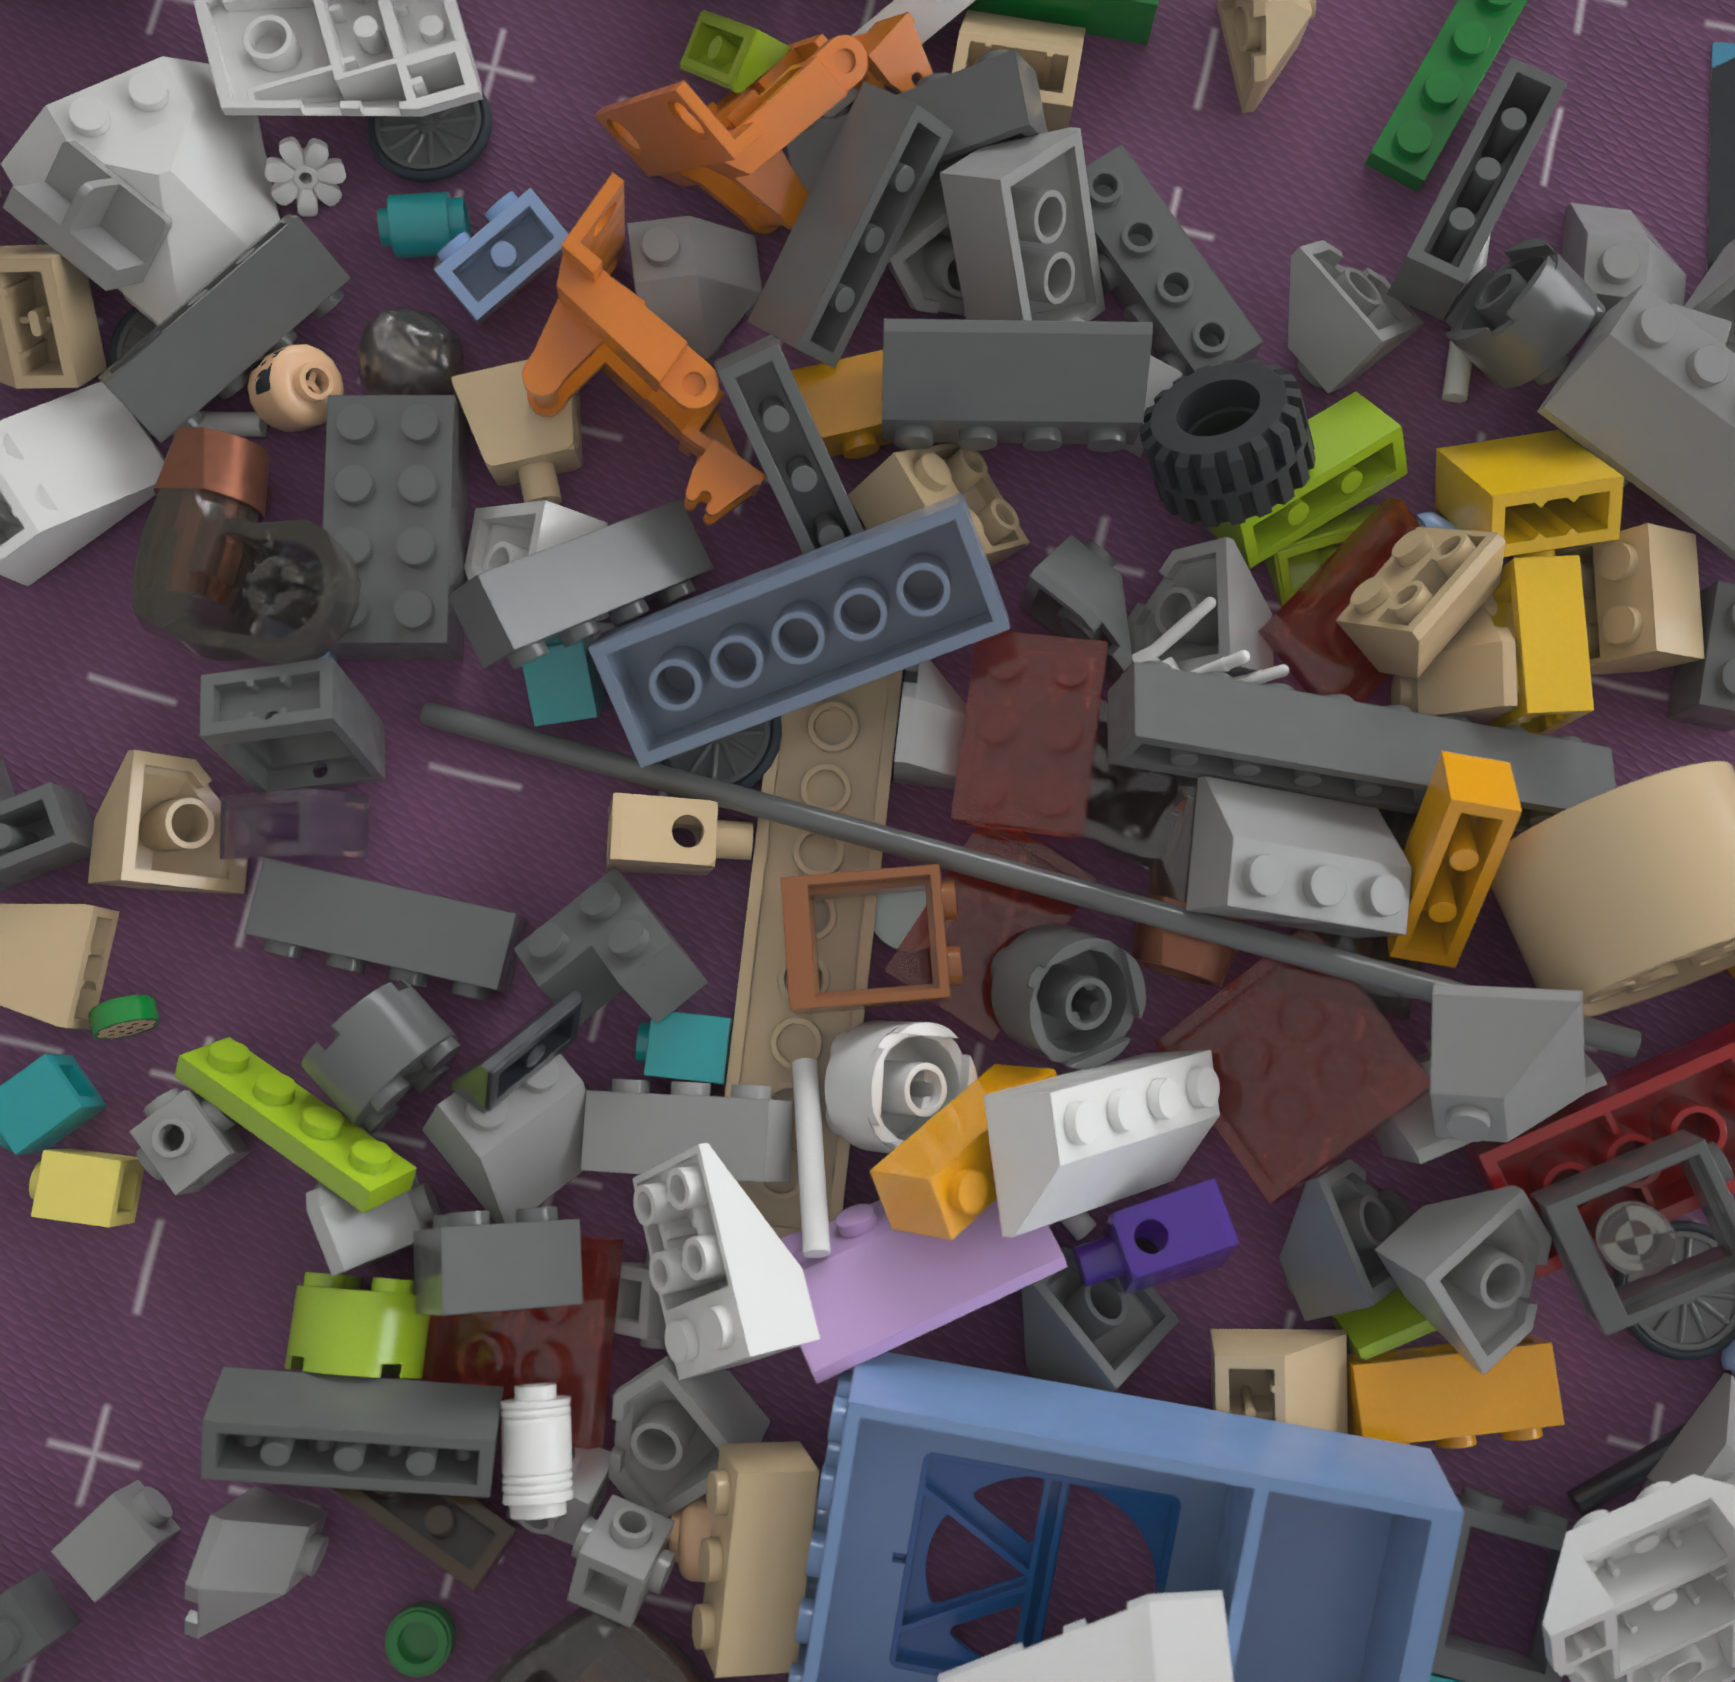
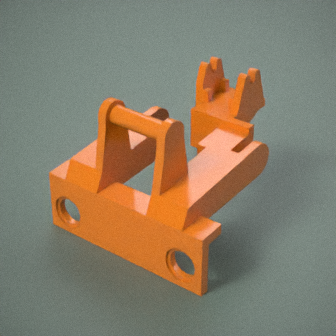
[594,12,933,235]
[522,173,766,526]

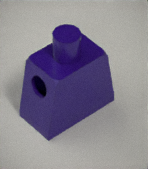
[1073,1178,1240,1294]

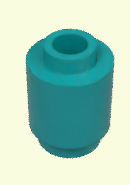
[377,192,471,259]

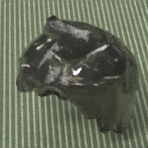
[356,307,464,395]

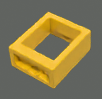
[1486,549,1594,735]

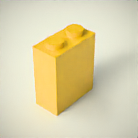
[1435,430,1624,557]

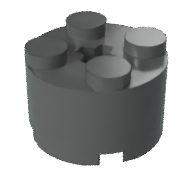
[1445,238,1606,389]
[991,923,1146,1069]
[301,979,461,1135]

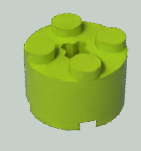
[284,1272,430,1379]

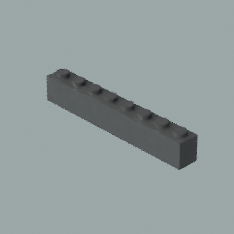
[1108,661,1616,833]

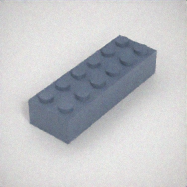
[588,493,1010,768]

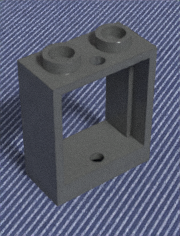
[200,657,385,797]
[1530,1129,1735,1336]
[1432,1487,1572,1682]

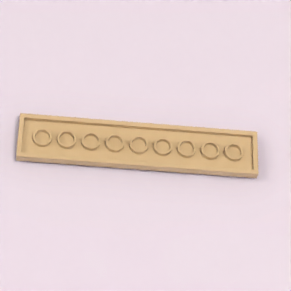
[724,670,903,1240]

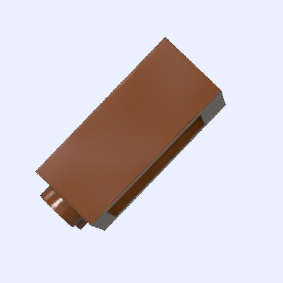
[780,864,963,1015]

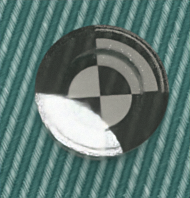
[1596,1201,1676,1277]

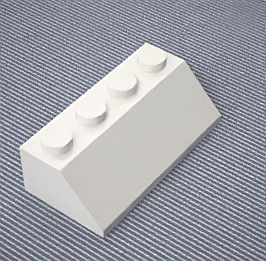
[983,1050,1220,1237]

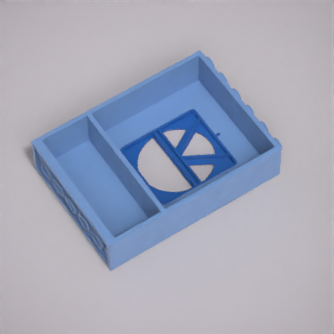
[788,1352,1464,1682]

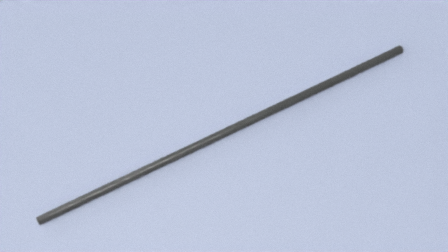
[420,701,1641,1058]

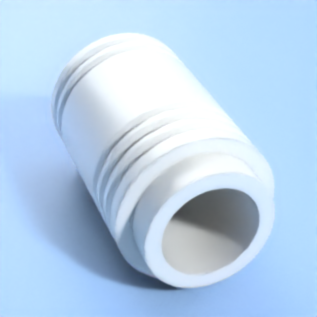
[501,1383,573,1520]

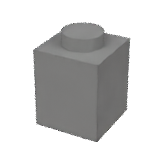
[51,1480,181,1603]

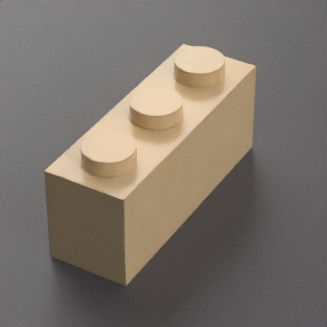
[692,1441,820,1678]

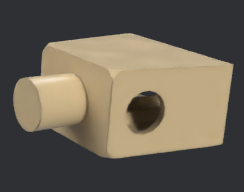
[451,359,583,504]
[606,793,753,875]
[0,904,120,1030]

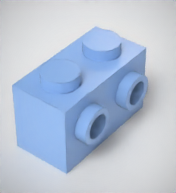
[434,187,569,325]

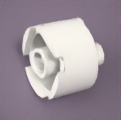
[824,1020,977,1154]

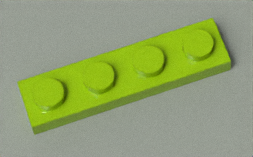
[174,1037,417,1213]

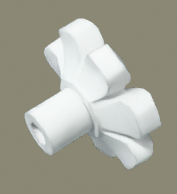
[265,137,346,217]

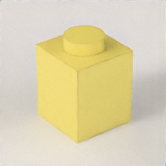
[29,1148,144,1227]

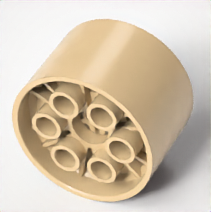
[1490,761,1735,1018]

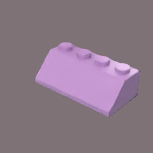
[781,1199,1068,1384]

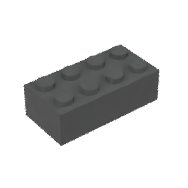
[318,395,470,660]

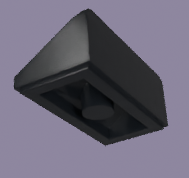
[450,990,582,1114]

